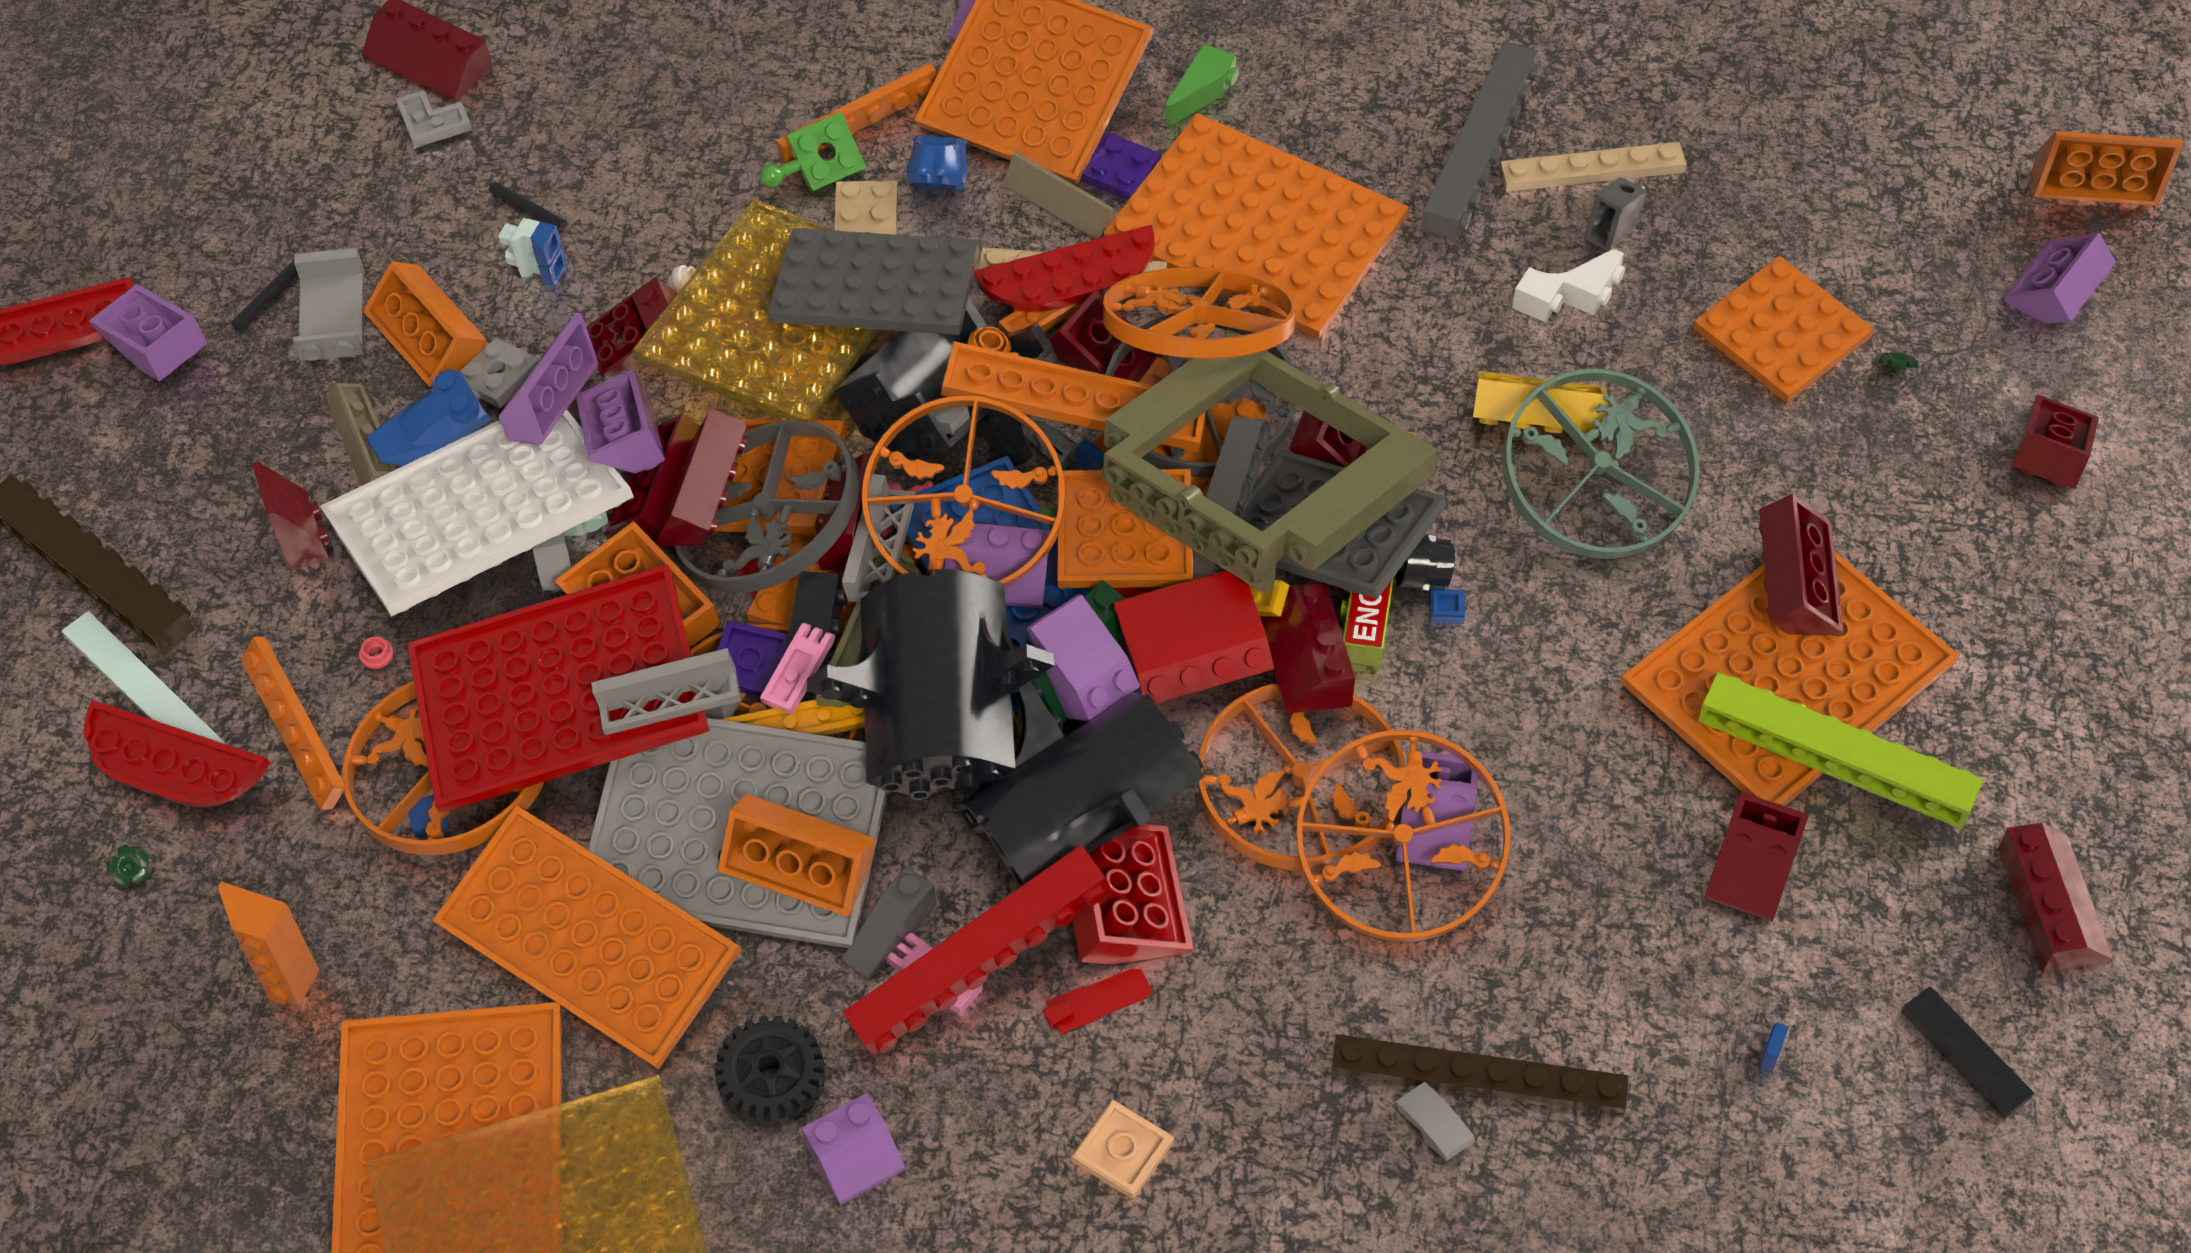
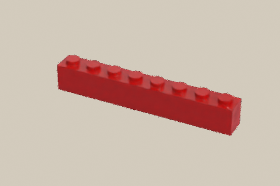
[843,844,1111,1056]

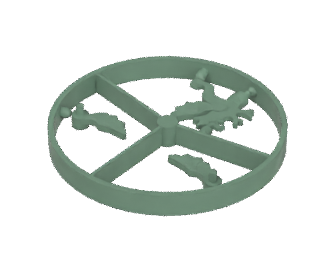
[1502,368,1700,559]

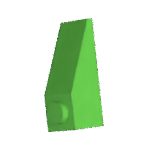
[1165,44,1239,126]

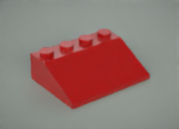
[1112,570,1274,703]
[1073,824,1194,965]

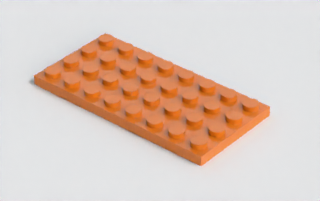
[432,805,742,1070]

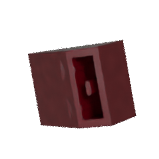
[586,277,697,377]
[1704,792,1809,922]

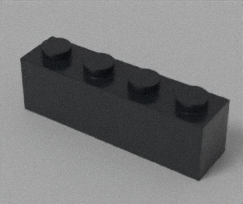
[785,571,848,703]

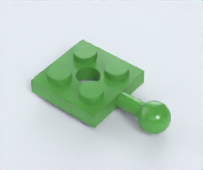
[759,112,867,193]

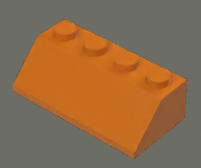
[363,261,487,388]
[718,793,876,917]
[218,881,319,1006]

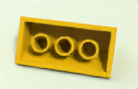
[1473,371,1608,435]

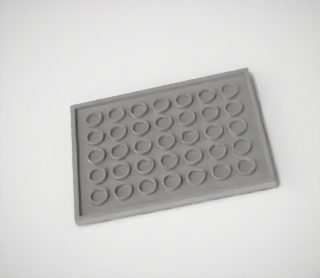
[588,718,887,948]

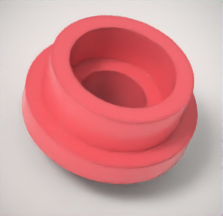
[359,636,394,669]

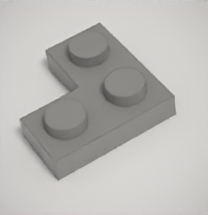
[396,90,472,148]

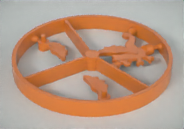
[1103,267,1296,359]
[862,395,1066,589]
[342,681,544,855]
[1197,683,1406,871]
[1296,730,1511,942]

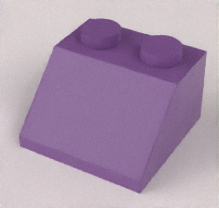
[802,1093,906,1205]

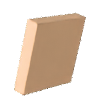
[1071,1099,1174,1200]

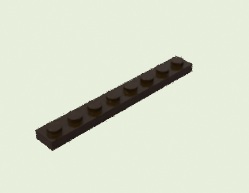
[1331,1034,1629,1115]

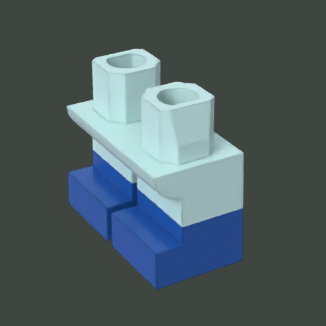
[498,218,568,287]

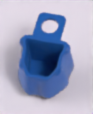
[906,135,967,190]

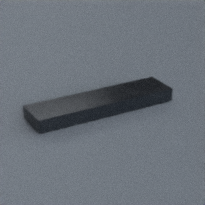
[1901,986,2035,1119]

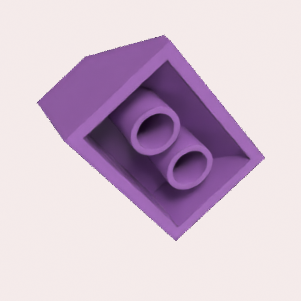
[2003,232,2116,324]
[944,521,1050,609]

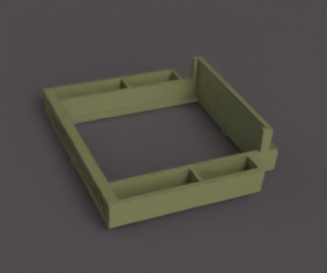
[1102,331,1439,594]

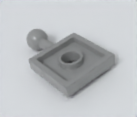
[460,338,540,408]

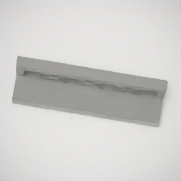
[842,474,916,602]
[591,648,741,735]

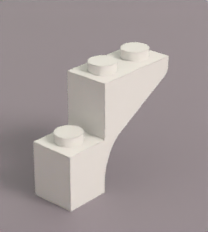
[1512,250,1625,322]

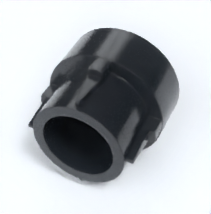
[1396,534,1455,591]

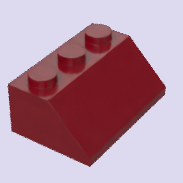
[814,453,871,572]

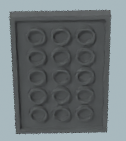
[768,228,979,335]
[1243,449,1447,599]

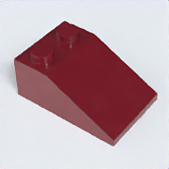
[1048,290,1164,382]
[2012,394,2099,489]
[252,462,331,571]

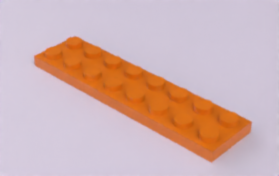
[941,341,1206,452]

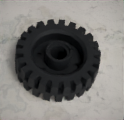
[715,1015,825,1128]

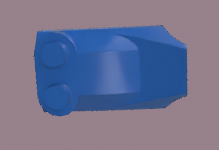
[366,370,491,467]

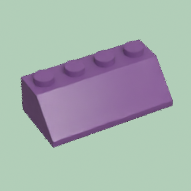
[499,313,599,445]
[576,369,665,473]

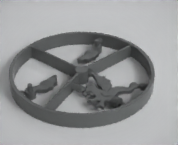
[1106,314,1296,478]
[675,420,860,593]

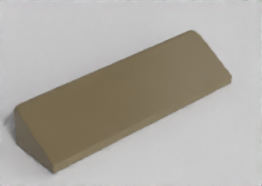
[1004,152,1113,239]
[327,383,398,486]

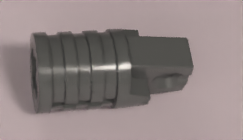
[1026,420,1078,471]

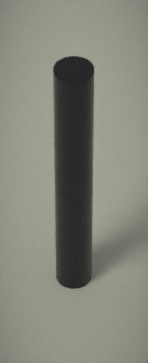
[489,181,567,231]
[231,260,298,331]

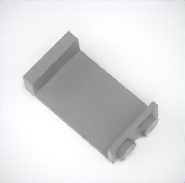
[293,247,363,361]

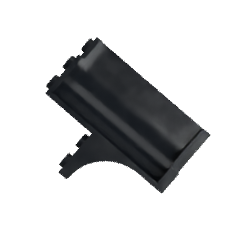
[834,296,1055,466]
[807,569,1055,800]
[955,681,1205,887]

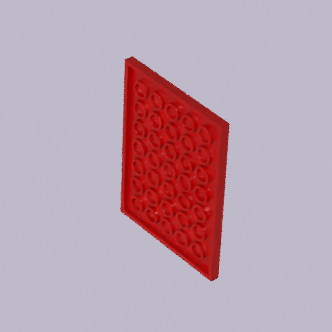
[407,564,710,813]

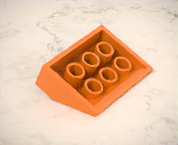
[2032,131,2184,206]
[554,521,721,646]

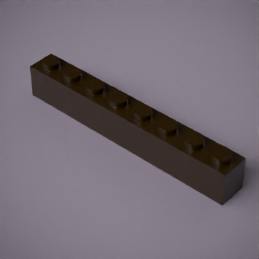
[0,475,194,656]

